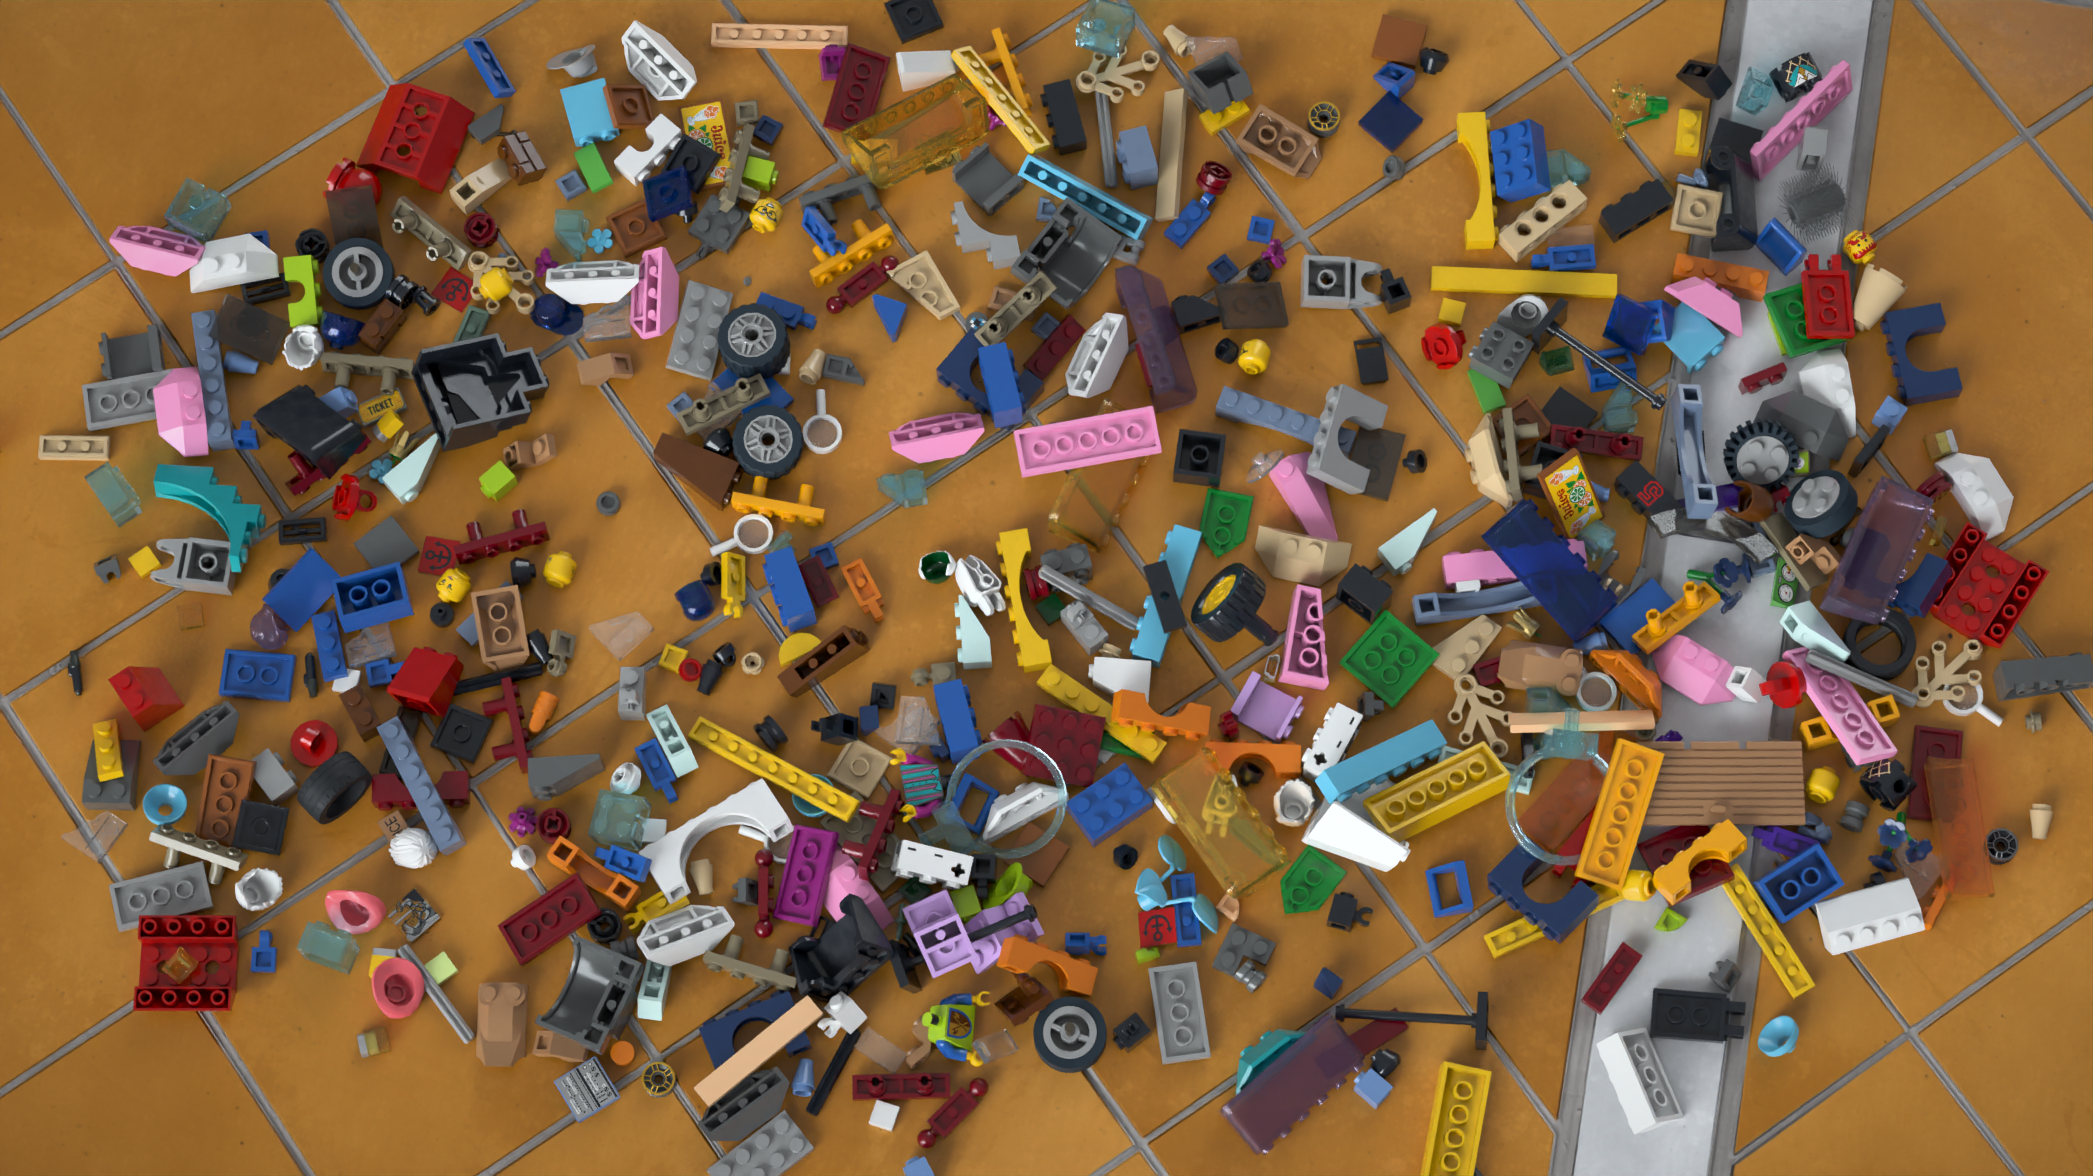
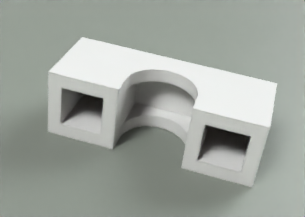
[614,114,682,186]

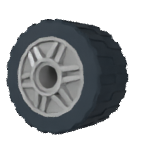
[717,303,791,379]
[733,405,803,480]

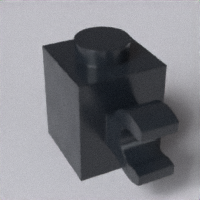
[1380,268,1412,314]
[811,713,858,746]
[970,854,998,899]
[1326,892,1373,932]
[1112,1012,1151,1053]

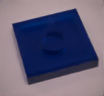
[1358,90,1423,153]
[642,165,694,222]
[1602,293,1659,356]

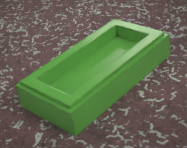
[1467,369,1506,414]

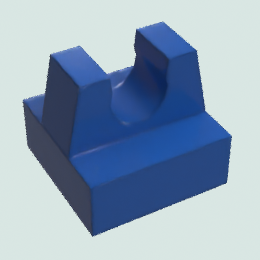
[232,421,260,450]

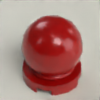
[323,157,382,213]

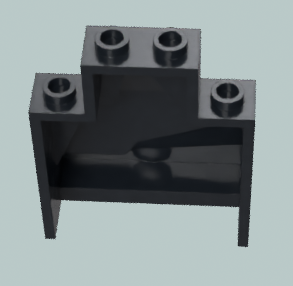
[411,333,549,452]

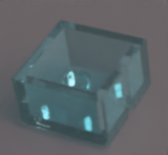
[1076,0,1135,58]
[164,178,232,243]
[84,462,142,527]
[588,789,652,851]
[297,921,360,975]

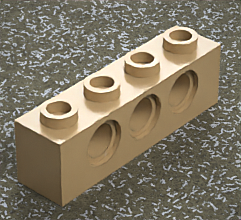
[1498,180,1588,263]

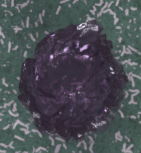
[250,604,289,650]

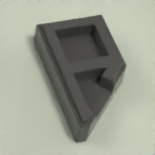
[467,104,505,145]
[822,354,865,386]

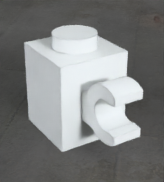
[817,991,868,1038]

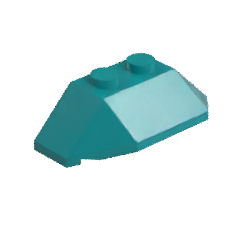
[1235,1029,1315,1100]

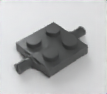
[688,194,750,259]

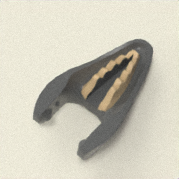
[1589,550,1645,620]

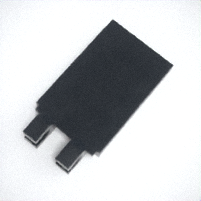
[1650,988,1746,1044]

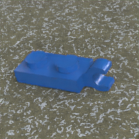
[1164,192,1216,249]
[801,205,847,256]
[1531,244,1596,272]
[756,292,817,330]
[634,738,678,804]
[594,845,652,883]

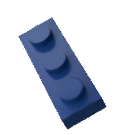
[463,37,516,98]
[311,610,348,682]
[1170,873,1202,948]

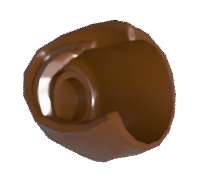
[1724,480,1775,522]

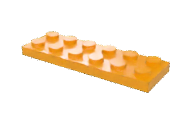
[1574,738,1664,891]

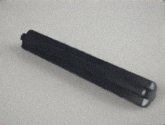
[453,662,543,696]
[806,1029,861,1116]

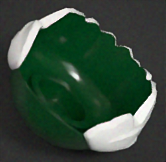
[918,550,956,584]

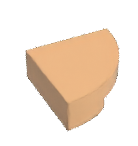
[1215,888,1240,922]

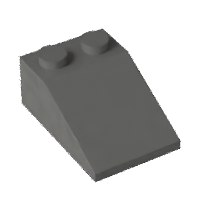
[82,740,141,811]
[528,754,605,801]

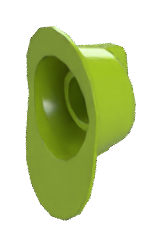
[983,862,1033,909]

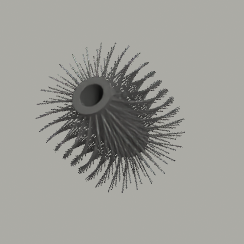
[1778,163,1854,244]

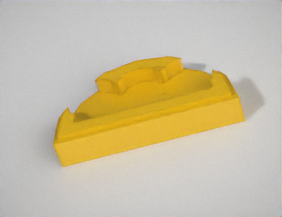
[779,632,821,667]

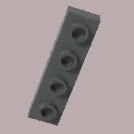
[799,168,889,225]

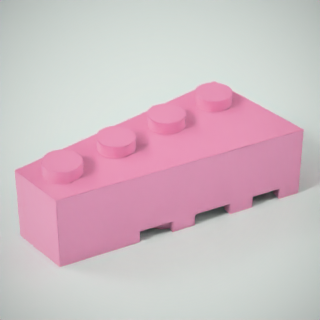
[1278,584,1329,691]

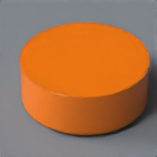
[610,1041,635,1066]

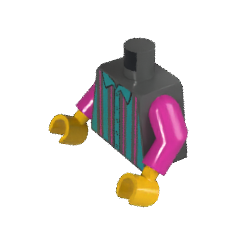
[890,748,957,822]

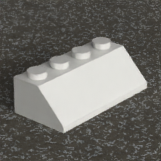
[1815,877,1925,955]
[1596,1027,1684,1134]

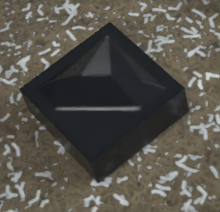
[870,682,897,709]

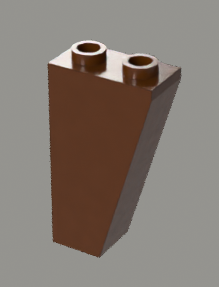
[653,433,743,511]
[777,625,871,698]

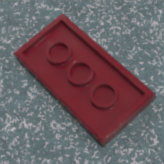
[822,42,891,140]
[1907,725,1963,825]
[497,873,602,966]

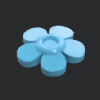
[587,229,613,254]
[369,459,393,484]

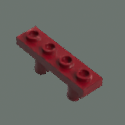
[1548,424,1644,461]
[284,430,371,496]
[453,509,550,565]
[482,677,534,774]
[842,788,904,881]
[852,1073,951,1101]

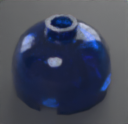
[319,311,365,350]

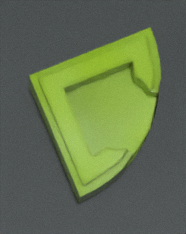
[1654,907,1688,932]
[1135,947,1161,965]

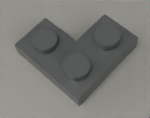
[1212,923,1276,978]

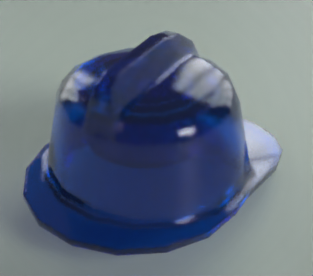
[530,293,584,336]

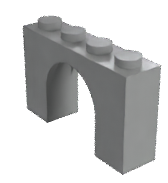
[1306,384,1388,495]

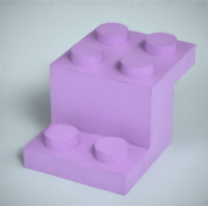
[902,889,978,978]
[964,892,1045,975]

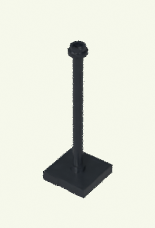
[1532,297,1667,411]
[889,904,1038,994]
[1335,992,1489,1050]

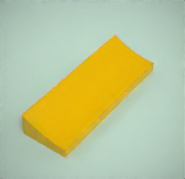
[1363,741,1511,843]
[1420,1061,1492,1176]

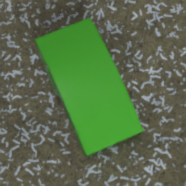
[574,142,613,194]

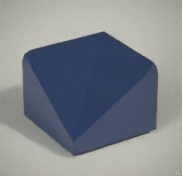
[859,705,879,736]
[1313,967,1343,1000]

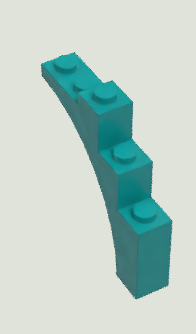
[153,464,266,572]

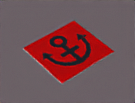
[431,267,478,313]
[418,536,460,576]
[1138,907,1177,948]

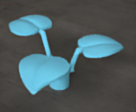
[1135,834,1218,934]

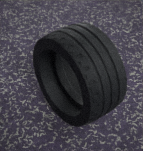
[1842,607,1916,681]
[297,751,372,824]

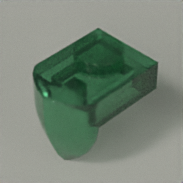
[1539,346,1575,376]

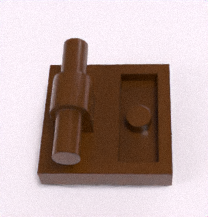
[994,973,1054,1027]

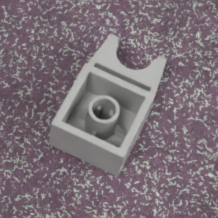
[1300,255,1383,309]
[150,537,237,596]

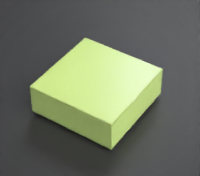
[424,951,458,986]

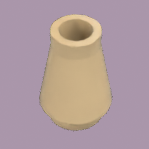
[1163,25,1195,58]
[799,349,826,385]
[2029,804,2054,840]
[689,859,713,895]

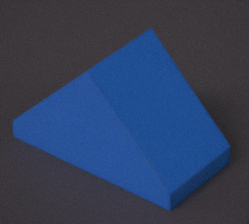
[1373,62,1416,101]
[872,294,908,343]

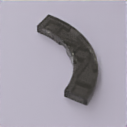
[1648,508,1779,565]

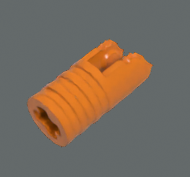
[528,691,560,736]

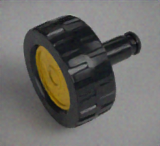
[1191,563,1279,646]

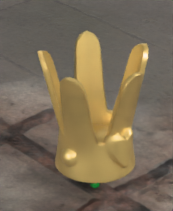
[388,430,419,464]
[1506,606,1541,640]

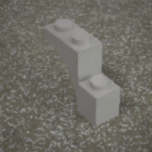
[950,201,1020,269]

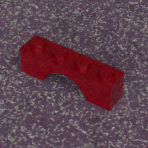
[372,771,471,811]

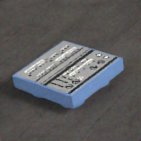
[554,1056,621,1123]

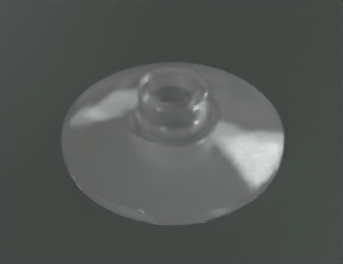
[1245,449,1284,483]

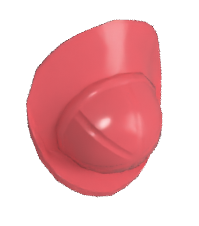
[325,890,387,934]
[372,957,425,1019]

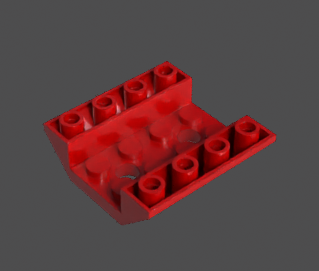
[356,83,475,194]
[1929,522,2050,649]
[133,915,239,1011]

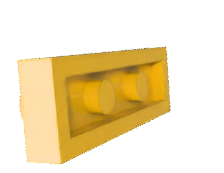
[93,719,124,782]

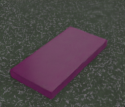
[772,824,840,927]

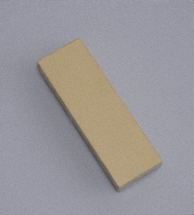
[38,435,111,461]

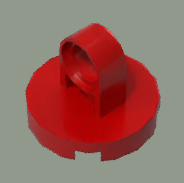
[1421,323,1467,370]
[332,473,377,521]
[1759,661,1807,708]
[291,720,339,768]

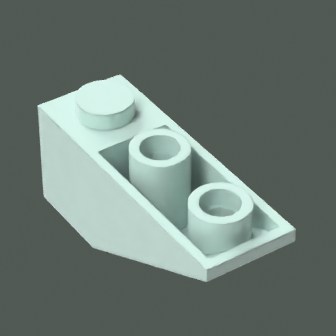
[954,595,992,670]
[1780,600,1851,663]

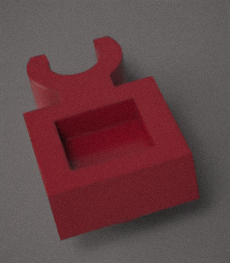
[1218,710,1239,742]

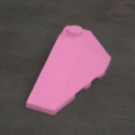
[1269,452,1338,541]

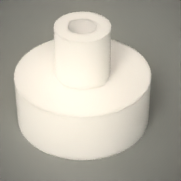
[511,845,536,870]

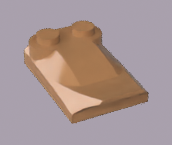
[1236,104,1322,179]
[471,585,530,672]
[1497,640,1583,697]
[476,982,529,1067]

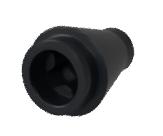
[527,629,554,666]
[697,659,725,696]

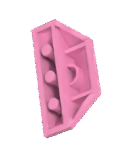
[110,226,206,277]
[630,247,679,339]
[1664,277,1743,338]
[153,367,209,457]
[889,412,984,463]
[1651,634,1736,705]
[823,845,894,930]

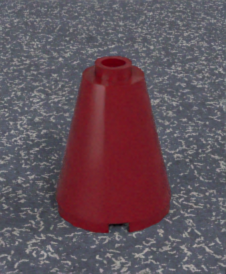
[982,711,1035,778]

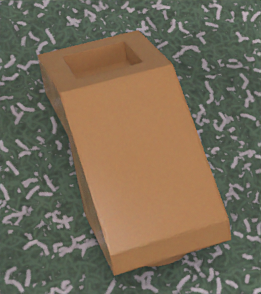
[576,353,634,386]
[503,433,557,471]
[1785,533,1844,575]
[905,1015,932,1071]
[532,1030,589,1062]

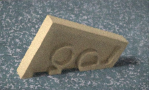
[886,250,960,320]
[1433,614,1502,681]

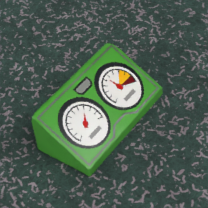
[1770,557,1798,609]

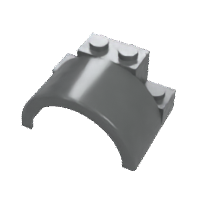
[1010,197,1122,309]
[535,936,645,1055]

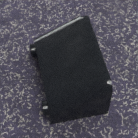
[1705,146,1758,252]
[253,384,366,480]
[788,893,894,1003]

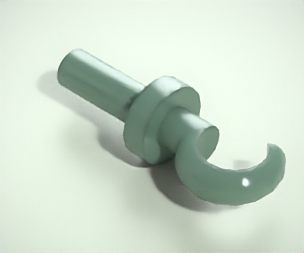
[894,903,907,941]

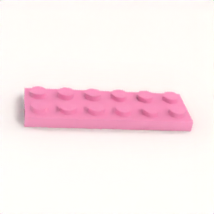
[1750,60,1853,181]
[1014,406,1162,478]
[1782,647,1898,765]

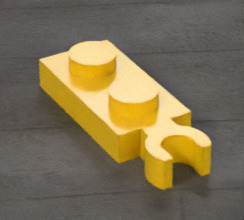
[721,552,745,618]
[623,891,690,934]

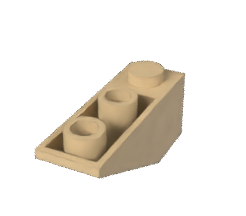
[449,158,512,216]

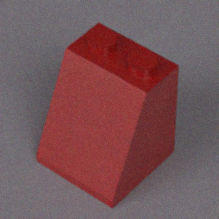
[386,646,464,718]
[108,666,184,732]

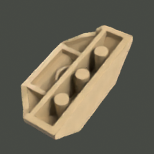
[1464,413,1513,508]
[1255,525,1352,586]

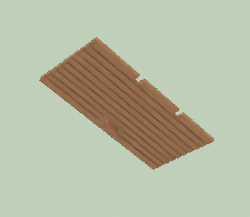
[1638,741,1806,826]

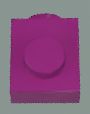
[819,44,846,81]

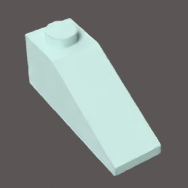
[382,433,441,505]
[1377,508,1437,577]
[646,704,699,778]
[637,959,672,1021]

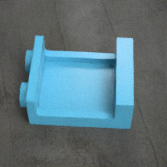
[560,78,620,147]
[1651,302,1726,374]

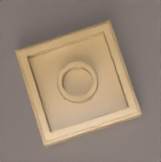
[1669,184,1724,238]
[827,739,893,800]

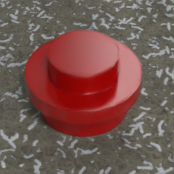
[678,658,702,682]

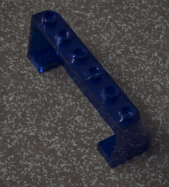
[1480,498,1618,643]

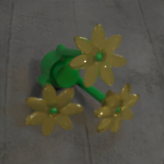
[1610,79,1668,143]

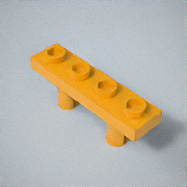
[978,27,1033,116]
[809,219,895,289]
[731,476,826,527]
[1631,581,1721,655]

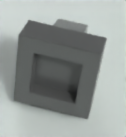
[94,554,121,584]
[1357,692,1384,722]
[732,877,758,907]
[1709,959,1742,993]

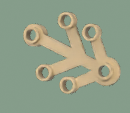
[1076,44,1160,103]
[467,251,535,314]
[1912,639,1983,708]
[1447,673,1512,759]

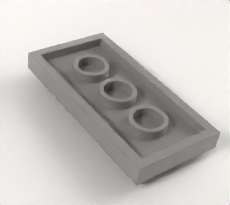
[665,280,733,381]
[82,368,174,431]
[109,861,214,932]
[1148,962,1211,1065]
[707,1110,815,1176]

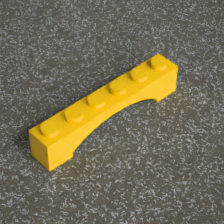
[1456,112,1499,250]
[996,528,1052,673]

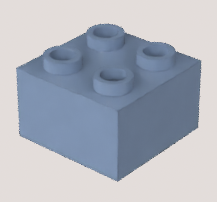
[1116,125,1158,191]

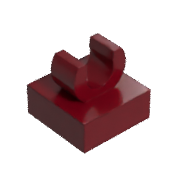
[1770,484,1791,513]

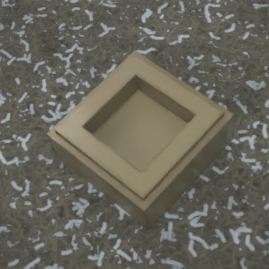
[734,100,759,127]

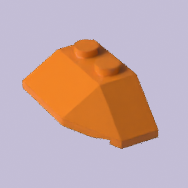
[1588,650,1662,725]

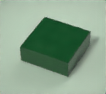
[1035,593,1066,626]
[898,876,932,904]

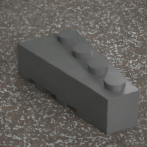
[1992,652,2093,702]

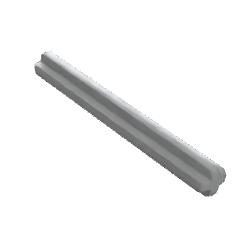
[1095,81,1117,189]
[1038,565,1139,630]
[1805,649,1918,707]
[397,944,475,1044]

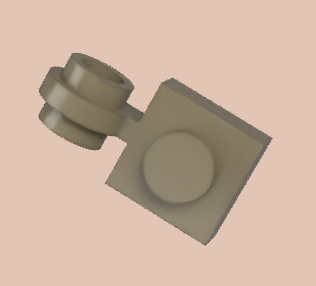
[547,629,576,677]
[911,662,956,686]

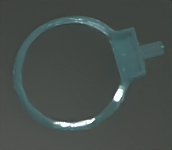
[1505,708,1609,865]
[918,739,1067,859]

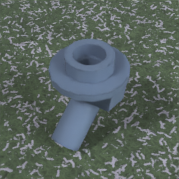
[1676,168,1710,189]
[1797,822,1833,845]

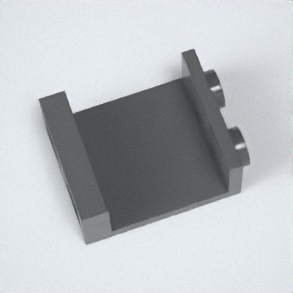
[952,142,1024,217]
[99,324,166,380]

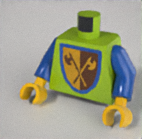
[922,991,991,1066]

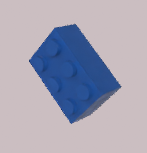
[1490,119,1551,203]
[978,342,1026,428]
[762,546,817,633]
[331,562,414,633]
[933,679,983,765]
[1066,763,1153,847]
[1753,843,1845,923]

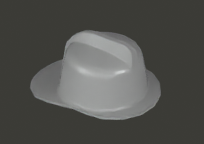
[546,44,598,78]
[1497,294,1548,337]

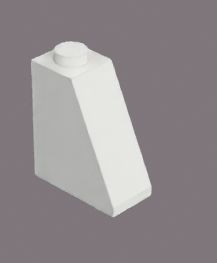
[896,50,959,92]
[1088,657,1151,703]

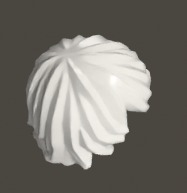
[282,325,324,371]
[1274,779,1315,827]
[388,827,438,869]
[235,868,283,911]

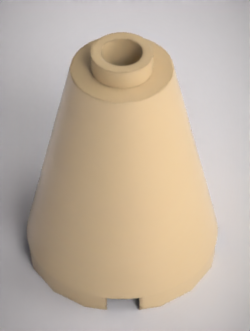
[1852,264,1908,331]

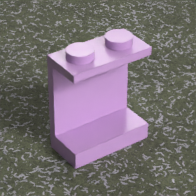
[1231,671,1305,744]

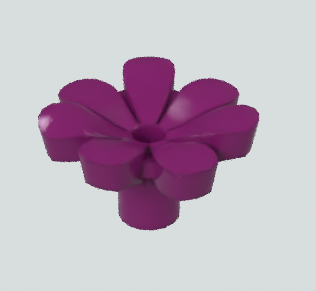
[985,105,1008,131]
[1261,238,1287,268]
[535,247,559,277]
[508,807,538,837]

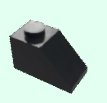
[1676,59,1732,100]
[1171,295,1224,335]

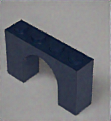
[1880,303,1963,406]
[936,328,1044,431]
[1838,528,1953,618]
[1487,836,1599,944]
[699,990,812,1070]

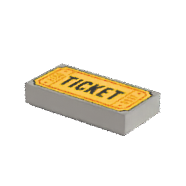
[357,387,408,428]

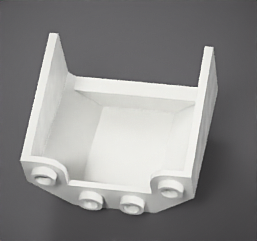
[1301,779,1411,872]

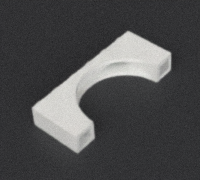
[639,778,794,905]

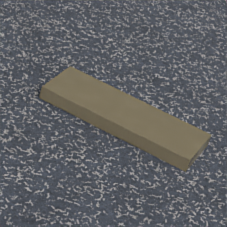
[1759,512,1828,591]

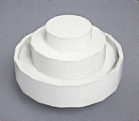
[610,762,641,797]

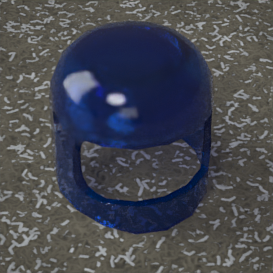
[674,580,716,621]

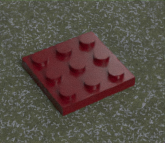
[1021,703,1106,787]
[1637,825,1735,907]

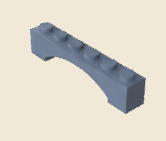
[191,309,235,452]
[1670,384,1718,519]
[1216,386,1356,459]
[1411,573,1558,626]
[376,716,467,856]

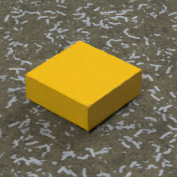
[1438,298,1466,327]
[128,546,162,579]
[658,643,689,674]

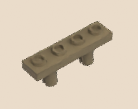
[718,123,770,212]
[390,196,472,270]
[974,271,1058,346]
[320,351,415,396]
[676,373,771,436]
[1499,407,1543,502]
[149,824,248,884]
[703,934,798,993]

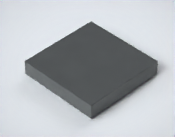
[354,516,420,569]

